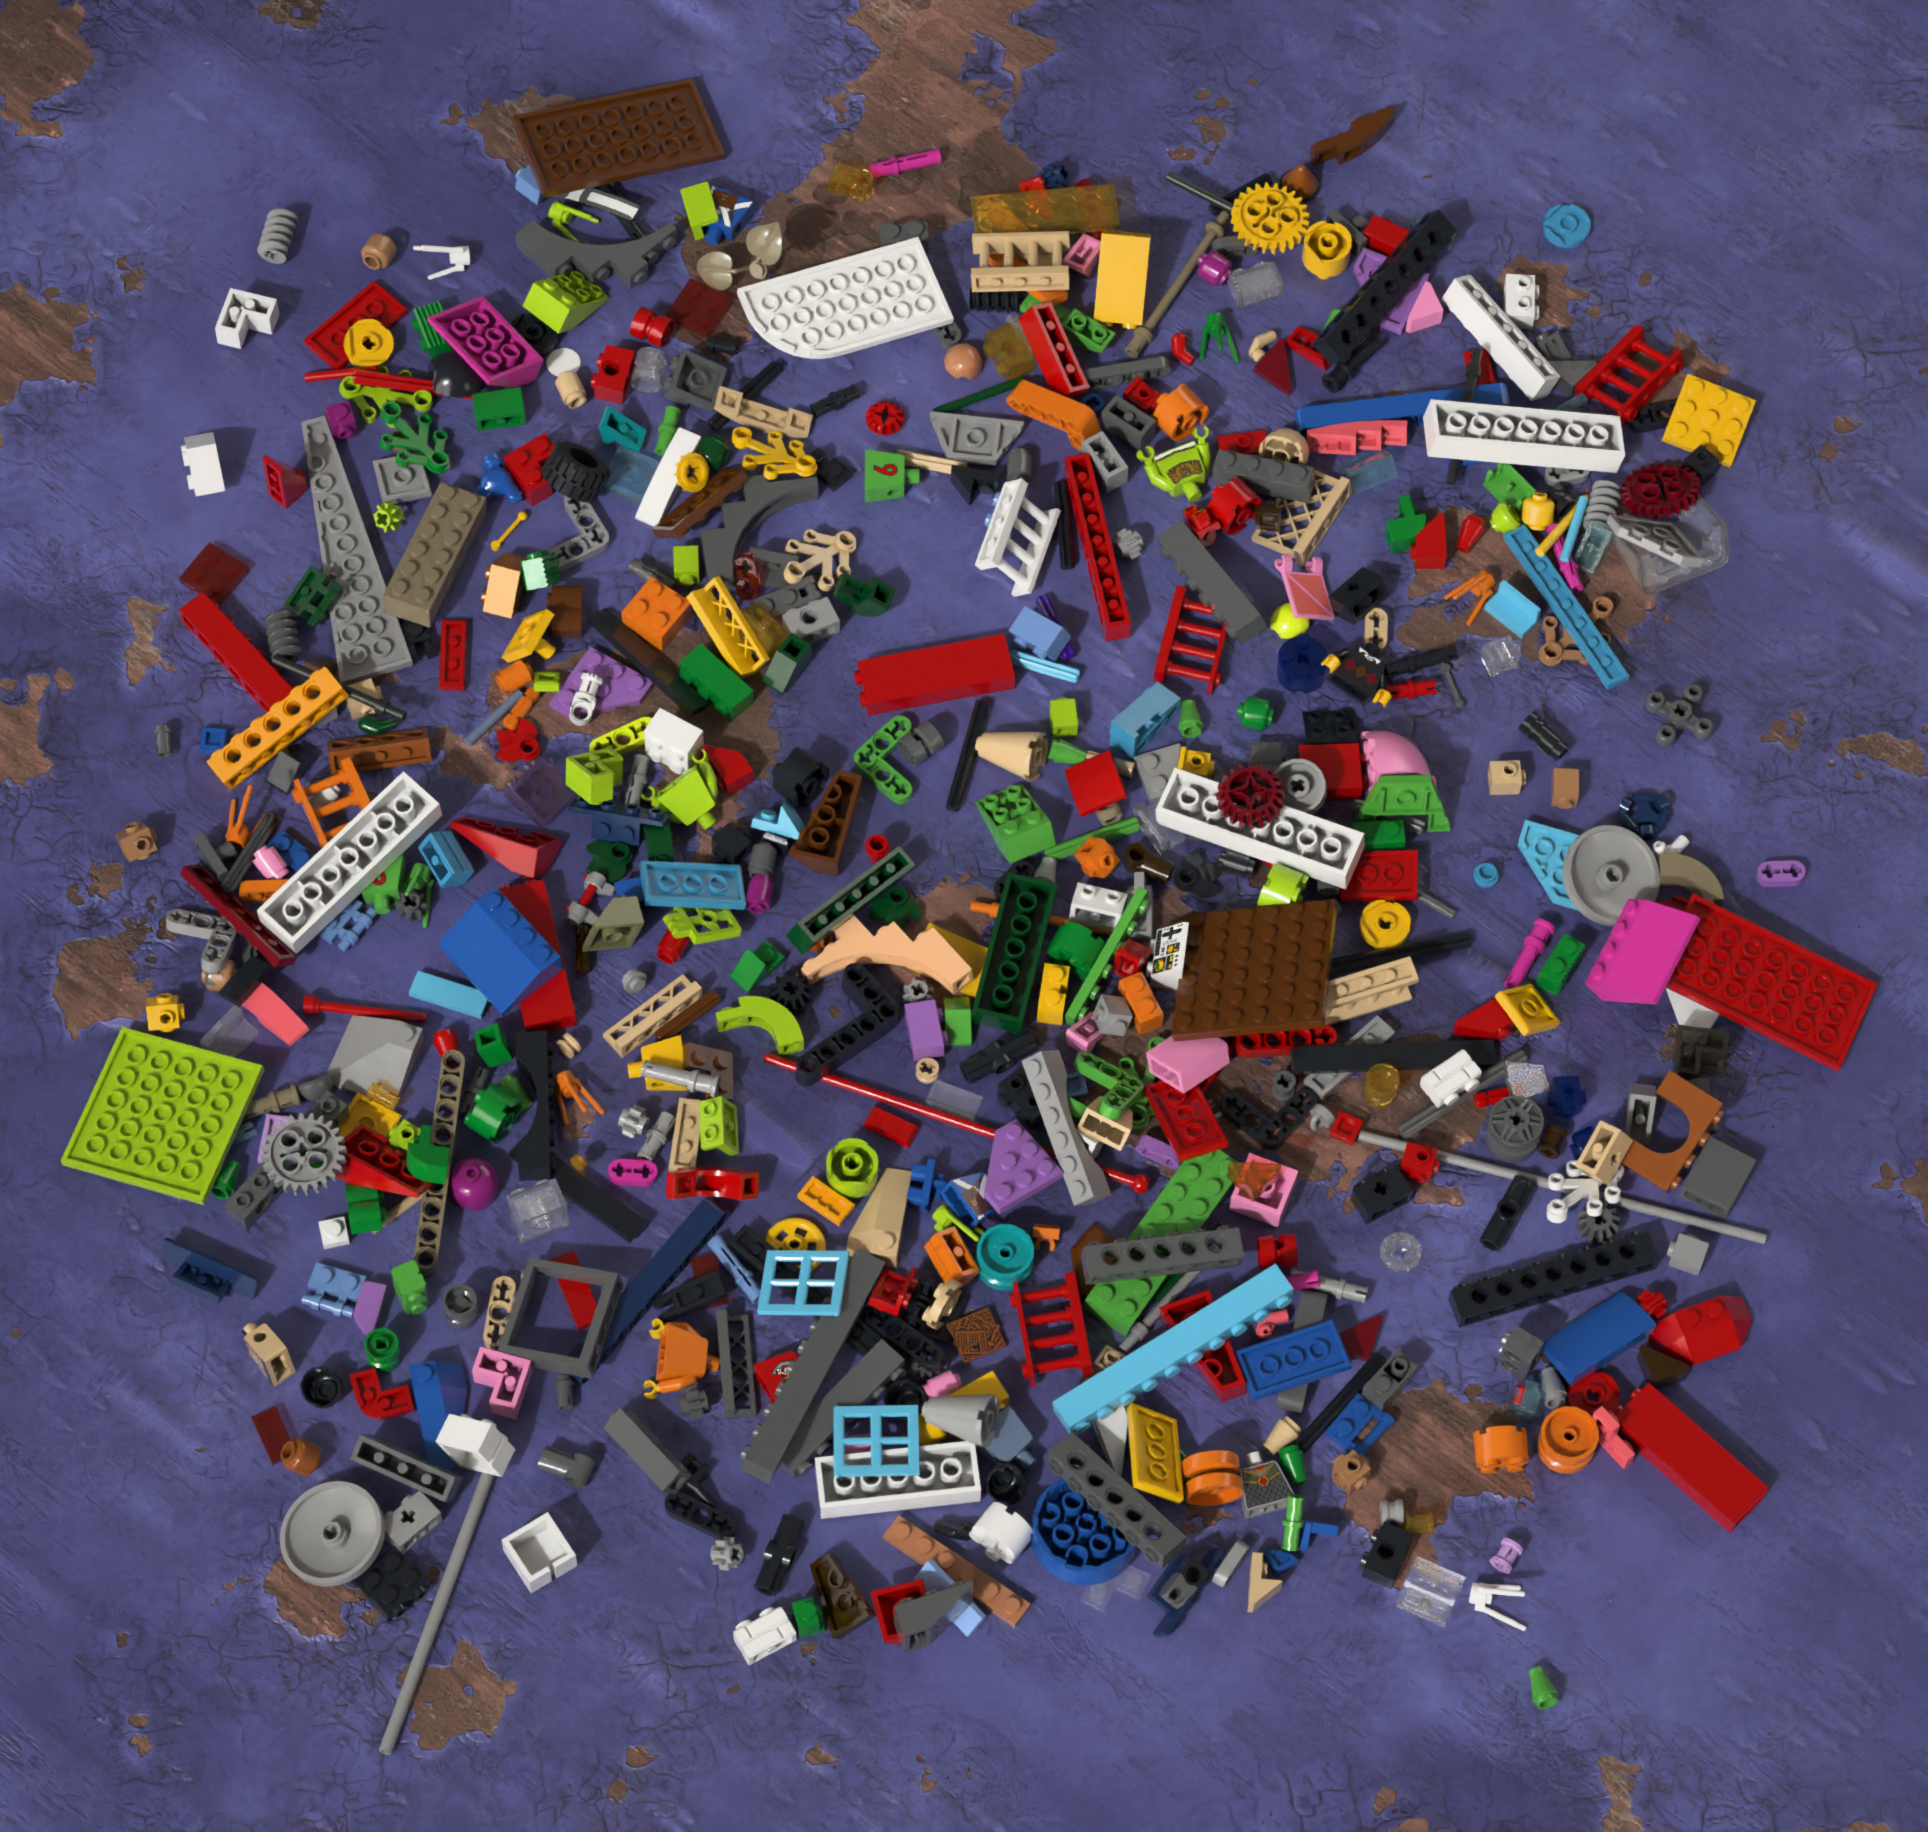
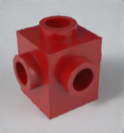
[1400,1142,1440,1183]

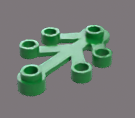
[379,401,450,474]

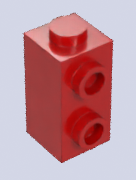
[1363,214,1415,257]

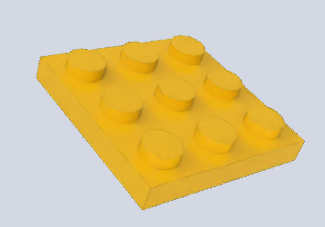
[1661,374,1756,468]

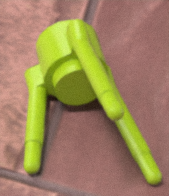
[548,200,600,243]
[932,1203,984,1241]

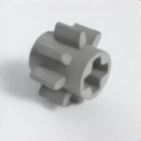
[1113,528,1144,560]
[903,978,934,1003]
[618,1104,650,1139]
[710,1536,744,1571]

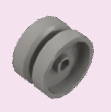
[1274,759,1327,815]

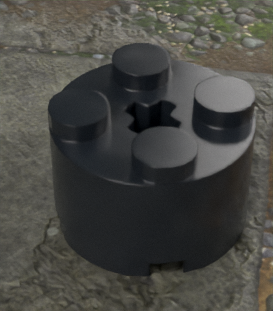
[771,747,829,808]

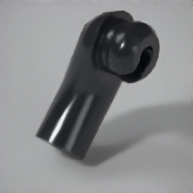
[933,1519,973,1541]

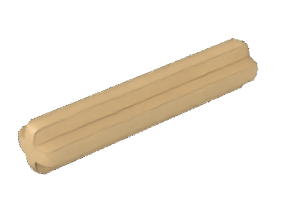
[896,450,968,474]

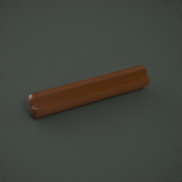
[654,990,721,1041]

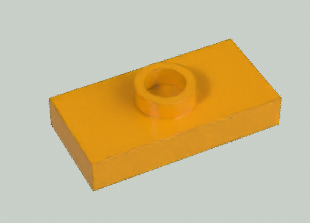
[797,1176,855,1227]

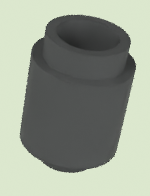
[1006,448,1032,483]
[748,842,777,879]

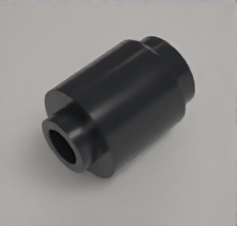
[1218,848,1257,878]

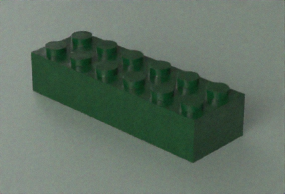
[971,872,1058,1034]

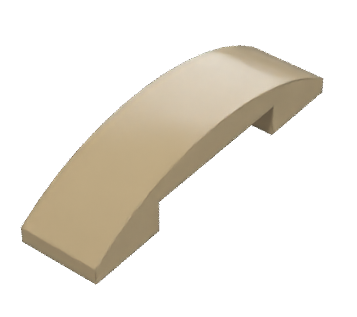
[714,386,813,438]

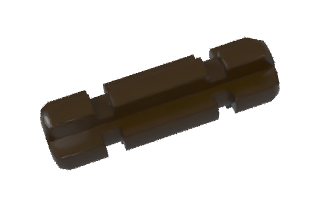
[575,925,591,974]

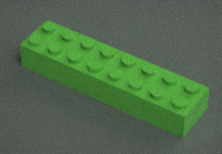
[1082,1150,1244,1337]

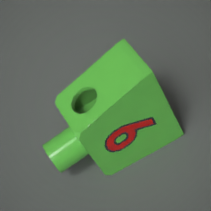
[865,449,919,502]
[362,853,406,914]

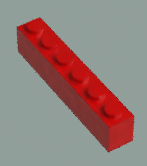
[179,592,295,713]

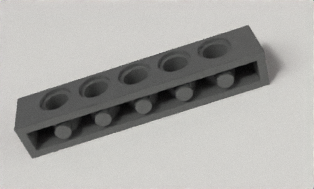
[224,1090,350,1231]
[1081,1226,1244,1285]
[1047,1432,1187,1569]

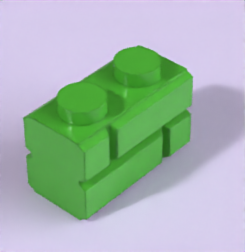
[391,1260,430,1315]

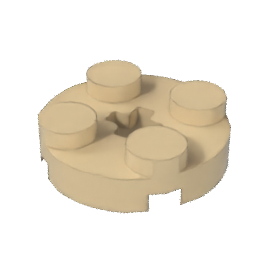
[922,1279,963,1330]

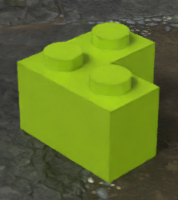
[566,747,623,805]

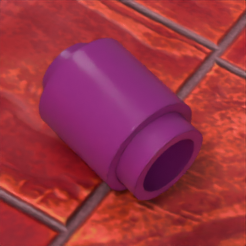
[746,874,774,914]

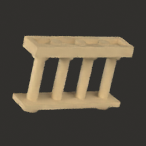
[971,231,1070,292]
[1324,956,1419,1025]

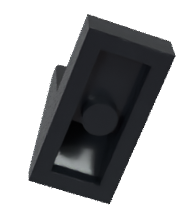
[951,465,1000,505]

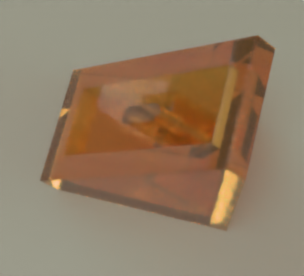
[1227,1162,1281,1202]

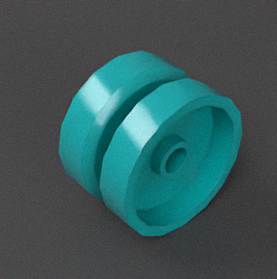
[976,1224,1034,1291]

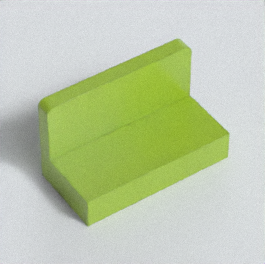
[680,182,719,241]

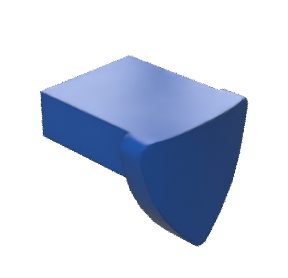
[1300,1521,1339,1551]

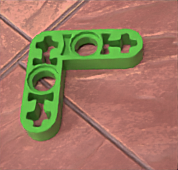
[853,715,912,805]
[1073,1051,1144,1120]

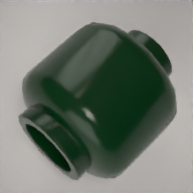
[695,434,730,472]

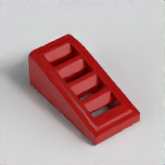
[1285,326,1332,371]

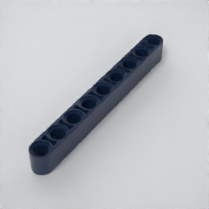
[567,1196,730,1384]

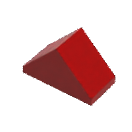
[1114,938,1152,978]

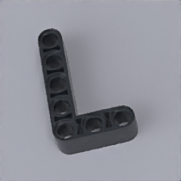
[795,963,899,1086]

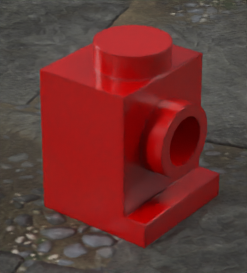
[1123,376,1161,416]

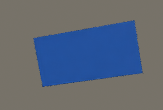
[1234,1319,1352,1402]

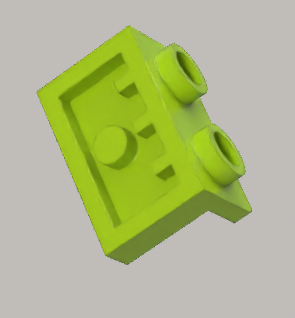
[699,1096,739,1156]

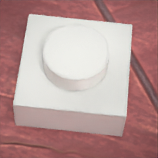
[318,1216,350,1249]

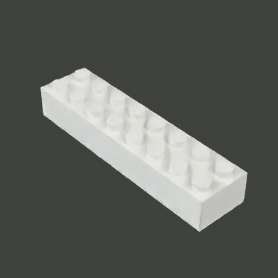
[1423,399,1625,473]
[1155,768,1365,889]
[257,771,442,954]

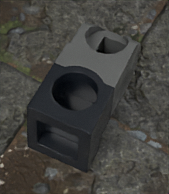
[1159,1555,1210,1609]

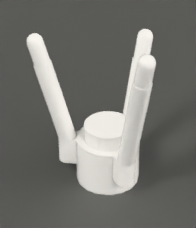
[413,245,470,280]
[1469,1582,1527,1631]

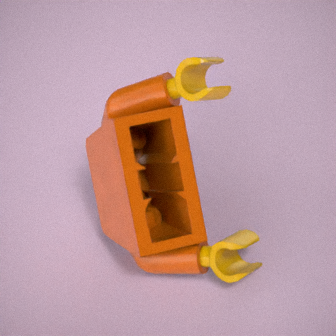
[643,1318,720,1399]

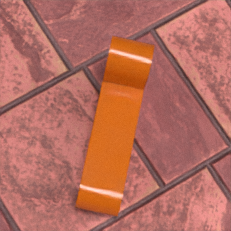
[1006,380,1101,451]

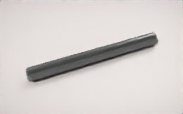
[1398,1049,1528,1138]

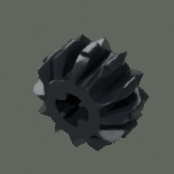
[769,971,813,1016]

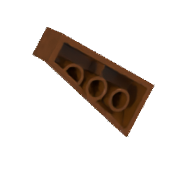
[788,770,862,877]

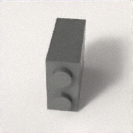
[1679,1136,1757,1220]

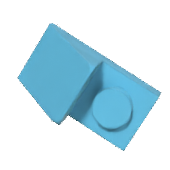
[751,798,805,839]

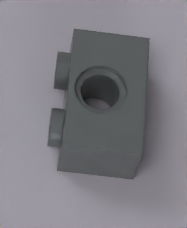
[1101,395,1156,451]

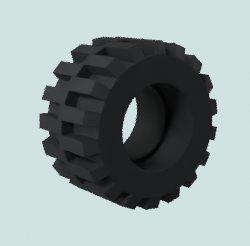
[541,441,610,503]

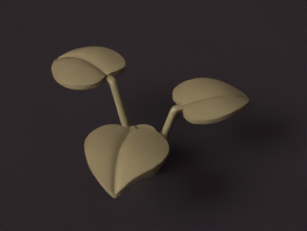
[696,221,783,327]

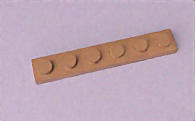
[883,1515,1031,1628]

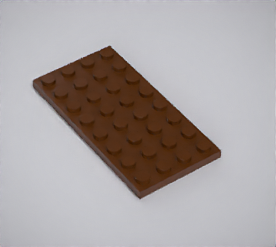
[512,78,725,198]

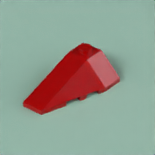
[450,817,563,880]

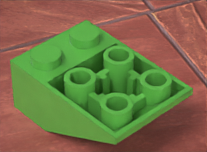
[975,783,1056,864]

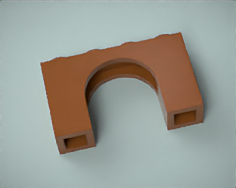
[1621,1071,1725,1194]

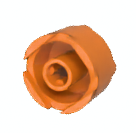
[1151,383,1209,442]
[1473,1425,1529,1474]

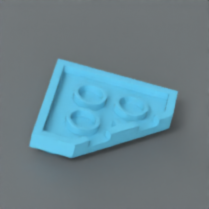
[1517,820,1580,910]

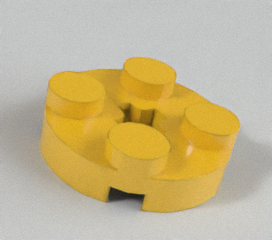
[344,319,394,367]
[1359,900,1411,950]

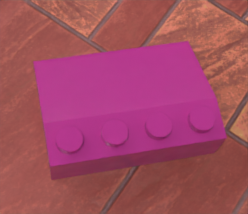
[427,296,544,387]
[1585,899,1700,1005]

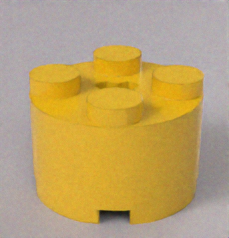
[1302,221,1352,280]

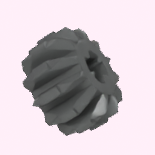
[1576,1202,1621,1246]

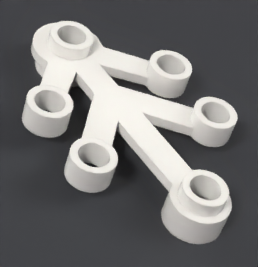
[1547,1160,1624,1223]

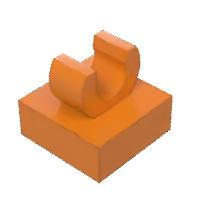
[1033,1223,1060,1251]

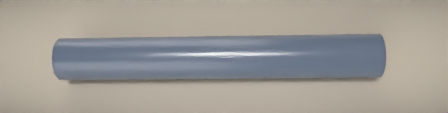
[464,689,524,746]

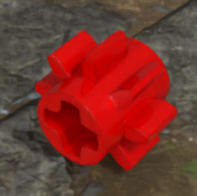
[1636,1289,1668,1323]

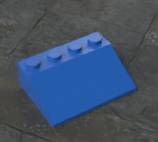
[437,886,563,1016]

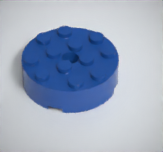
[1031,1479,1139,1585]

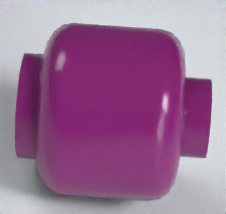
[1196,251,1233,287]

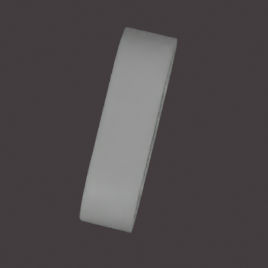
[1544,467,1590,487]
[1212,1540,1250,1589]

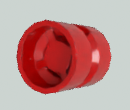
[630,306,674,348]
[1256,1233,1298,1270]

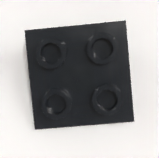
[1302,710,1357,745]
[902,1278,967,1344]

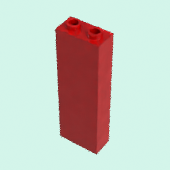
[854,634,1015,716]
[498,879,577,1032]
[1613,1382,1769,1533]

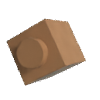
[1551,768,1579,809]

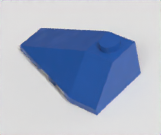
[409,1360,468,1470]

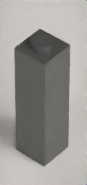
[603,1408,692,1495]

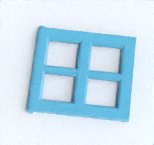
[757,1250,850,1317]
[833,1405,919,1478]

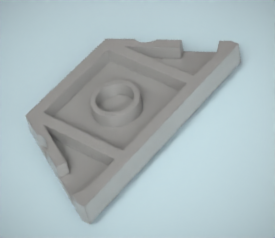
[930,411,1024,466]

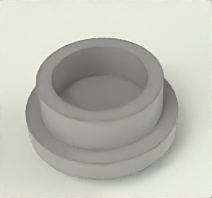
[622,969,647,994]

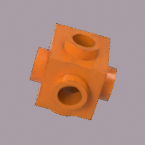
[1074,837,1120,878]

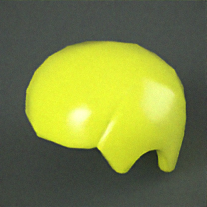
[1270,603,1310,640]

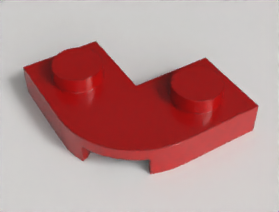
[349,1368,415,1420]

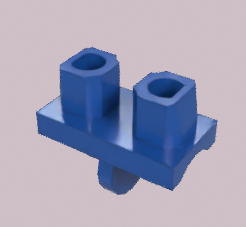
[907,1159,948,1213]

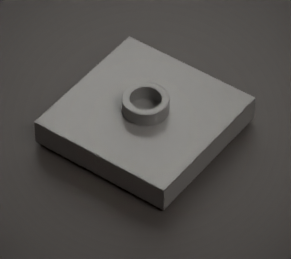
[373,452,432,504]

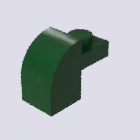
[833,572,895,617]
[643,822,675,862]

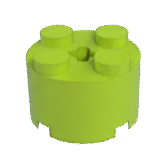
[1257,863,1309,907]
[826,1138,878,1199]

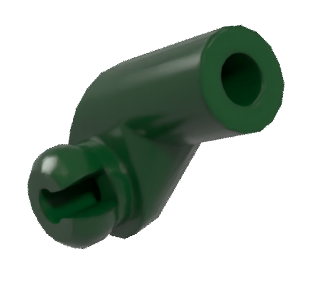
[358,716,397,735]

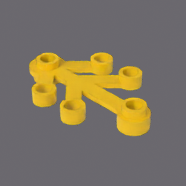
[732,427,817,480]

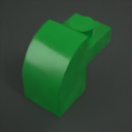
[1385,494,1426,554]
[406,1125,450,1184]

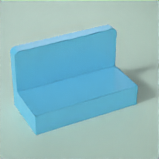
[1484,580,1541,639]

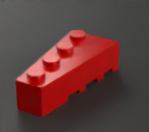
[1159,1290,1246,1403]

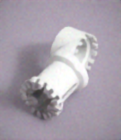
[569,673,603,726]

